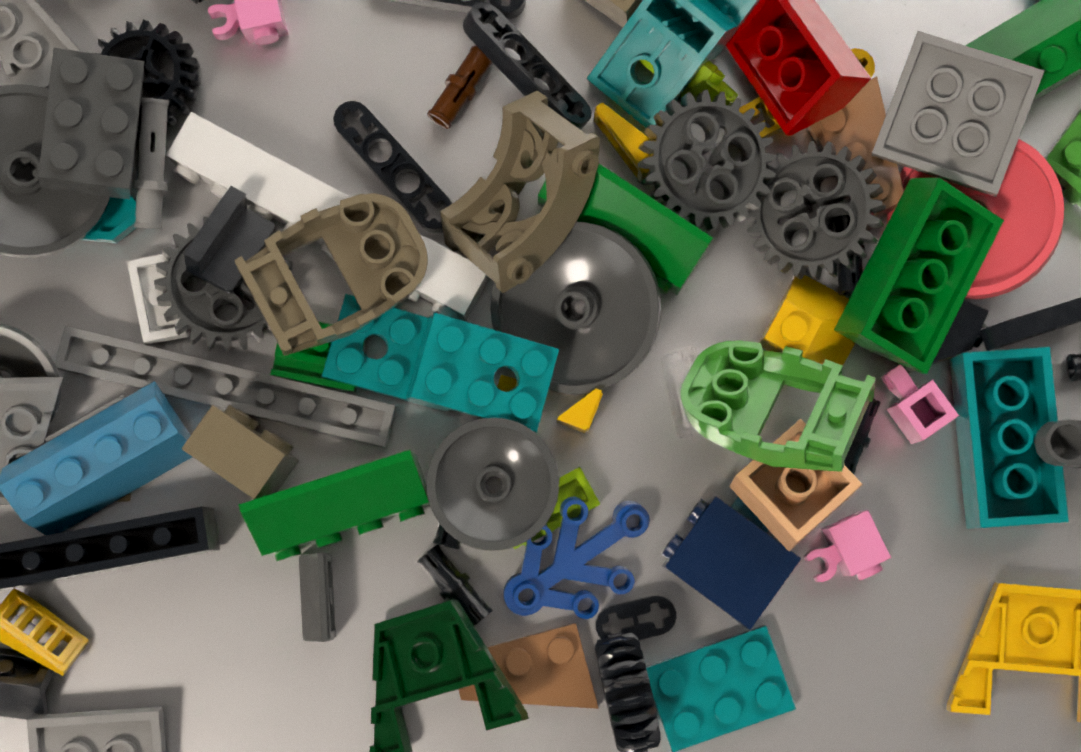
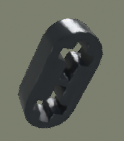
[595,595,677,640]

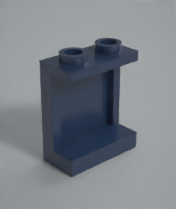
[661,496,801,630]

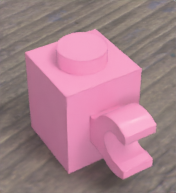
[208,0,289,45]
[881,364,959,444]
[803,510,891,582]

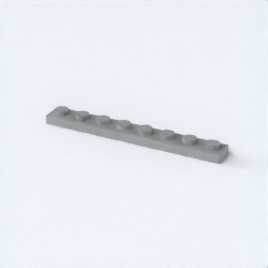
[55,326,397,448]

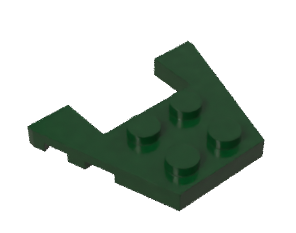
[369,600,529,752]

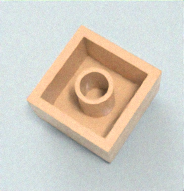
[729,419,863,551]

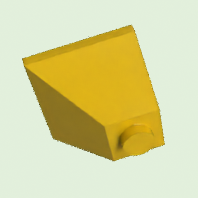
[758,275,855,365]

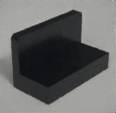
[184,186,275,294]
[0,648,54,720]

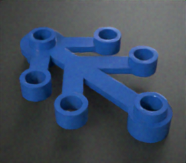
[503,497,650,619]

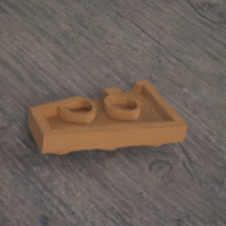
[807,76,904,218]
[458,623,599,709]

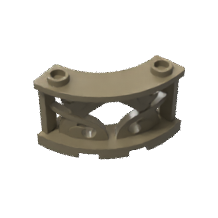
[440,91,600,293]

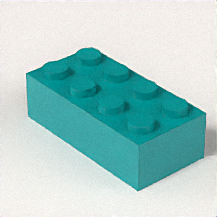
[949,347,1069,529]

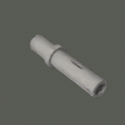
[133,98,169,229]

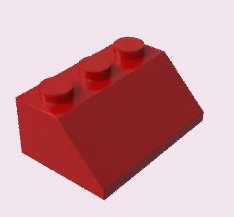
[726,0,871,136]

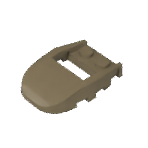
[234,193,428,356]

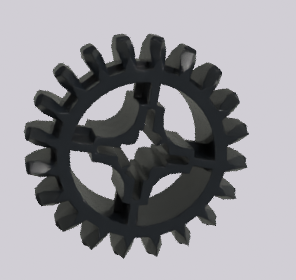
[94,19,201,133]
[595,632,661,752]

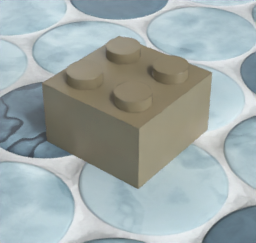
[181,405,299,499]

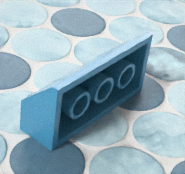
[0,381,192,535]

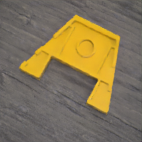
[946,583,1081,723]

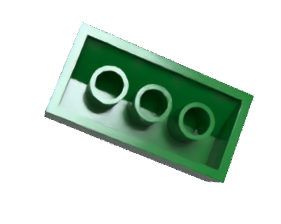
[965,0,1081,102]
[538,164,713,296]
[834,177,1004,374]
[238,450,430,562]

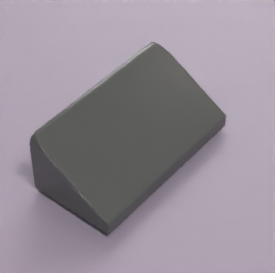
[299,553,336,642]

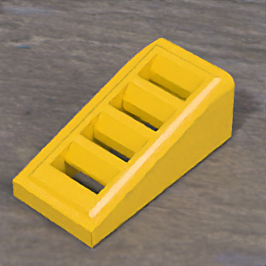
[594,102,652,183]
[0,588,89,676]

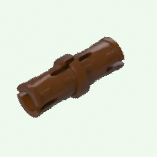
[427,46,493,129]

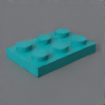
[646,625,796,752]

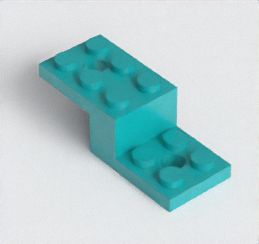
[586,0,760,128]
[321,294,559,433]

